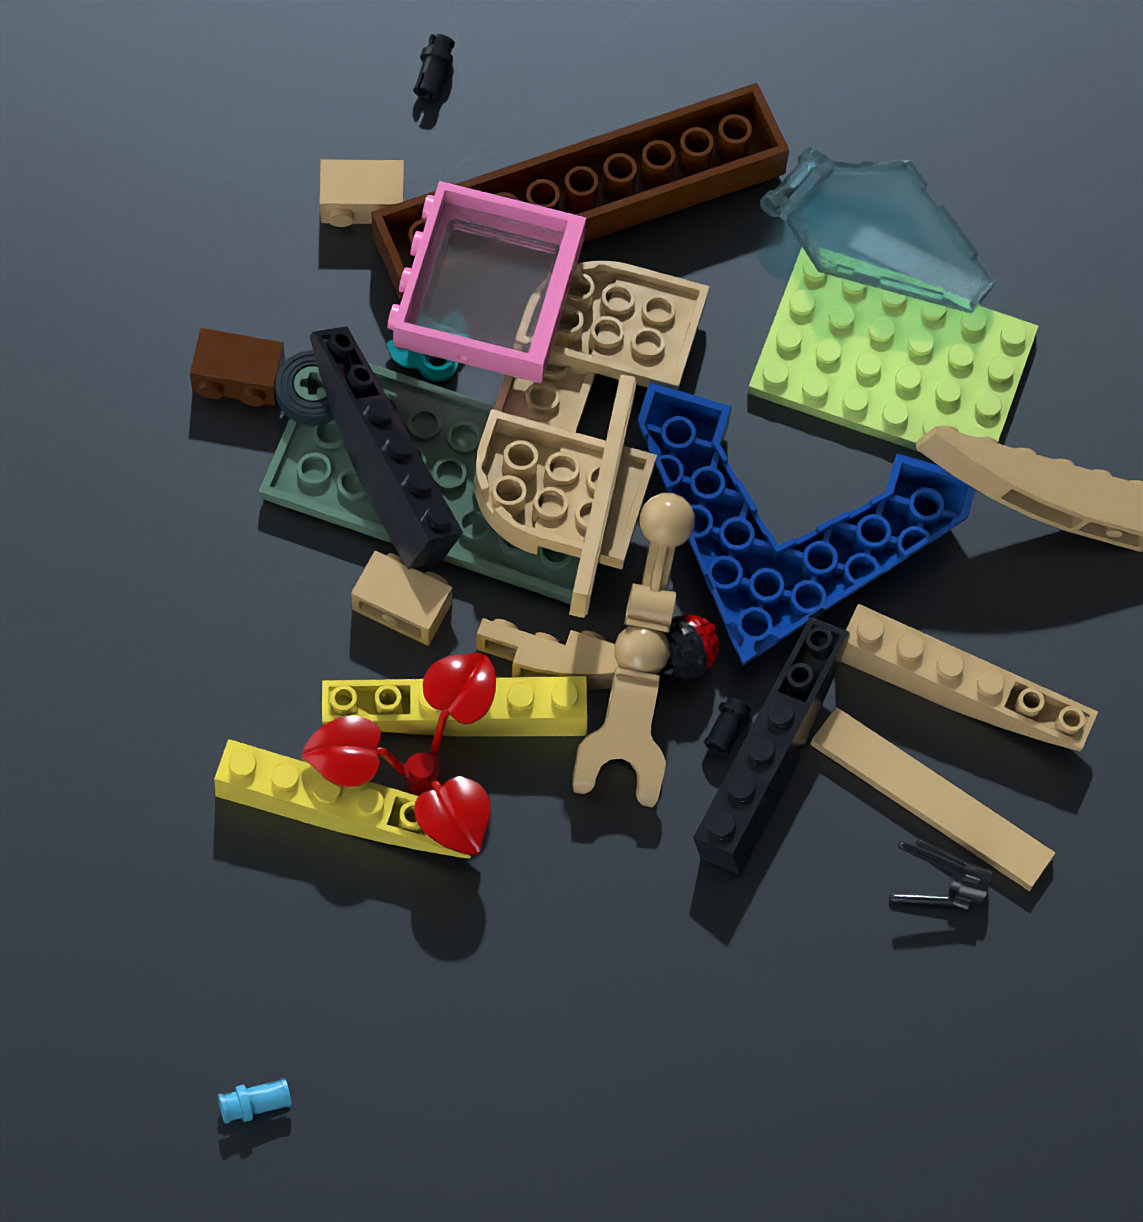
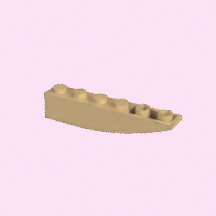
[916,426,1143,552]
[841,604,1098,752]

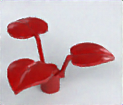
[302,653,496,856]

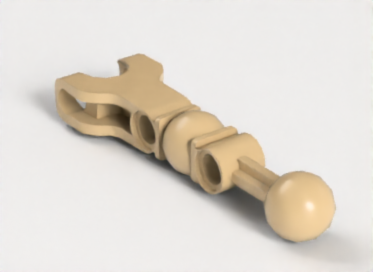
[572,493,695,808]

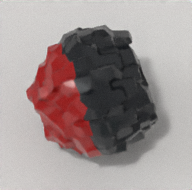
[663,614,719,681]

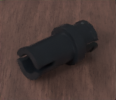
[413,34,455,100]

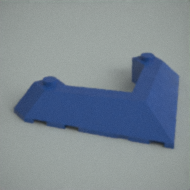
[637,383,976,666]

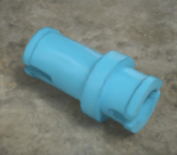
[218,1078,292,1123]

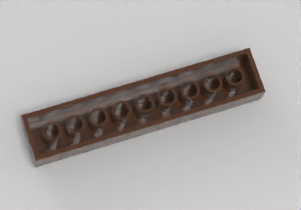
[371,82,790,302]

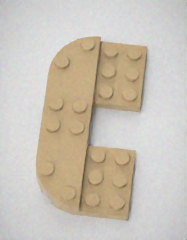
[474,261,710,569]

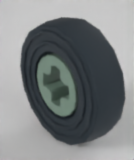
[275,350,334,426]

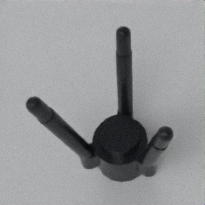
[889,839,992,910]

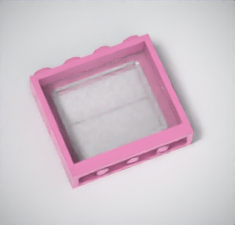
[387,181,586,384]

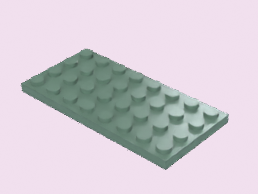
[259,363,599,605]

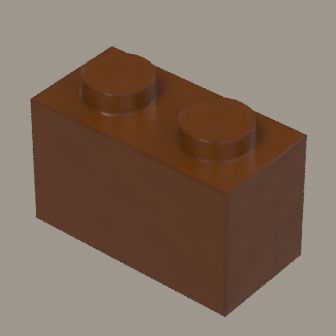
[190,328,285,406]

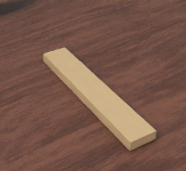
[569,374,637,618]
[810,707,1055,891]

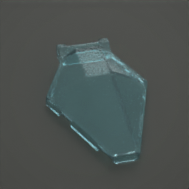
[760,147,996,314]

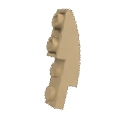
[476,618,620,690]

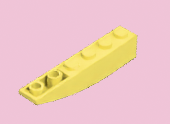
[322,676,587,737]
[214,739,471,859]

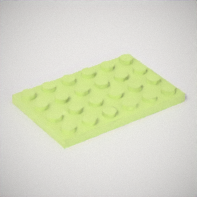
[747,246,1039,452]

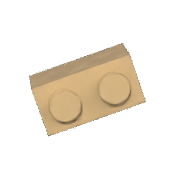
[320,159,404,227]
[351,551,452,646]

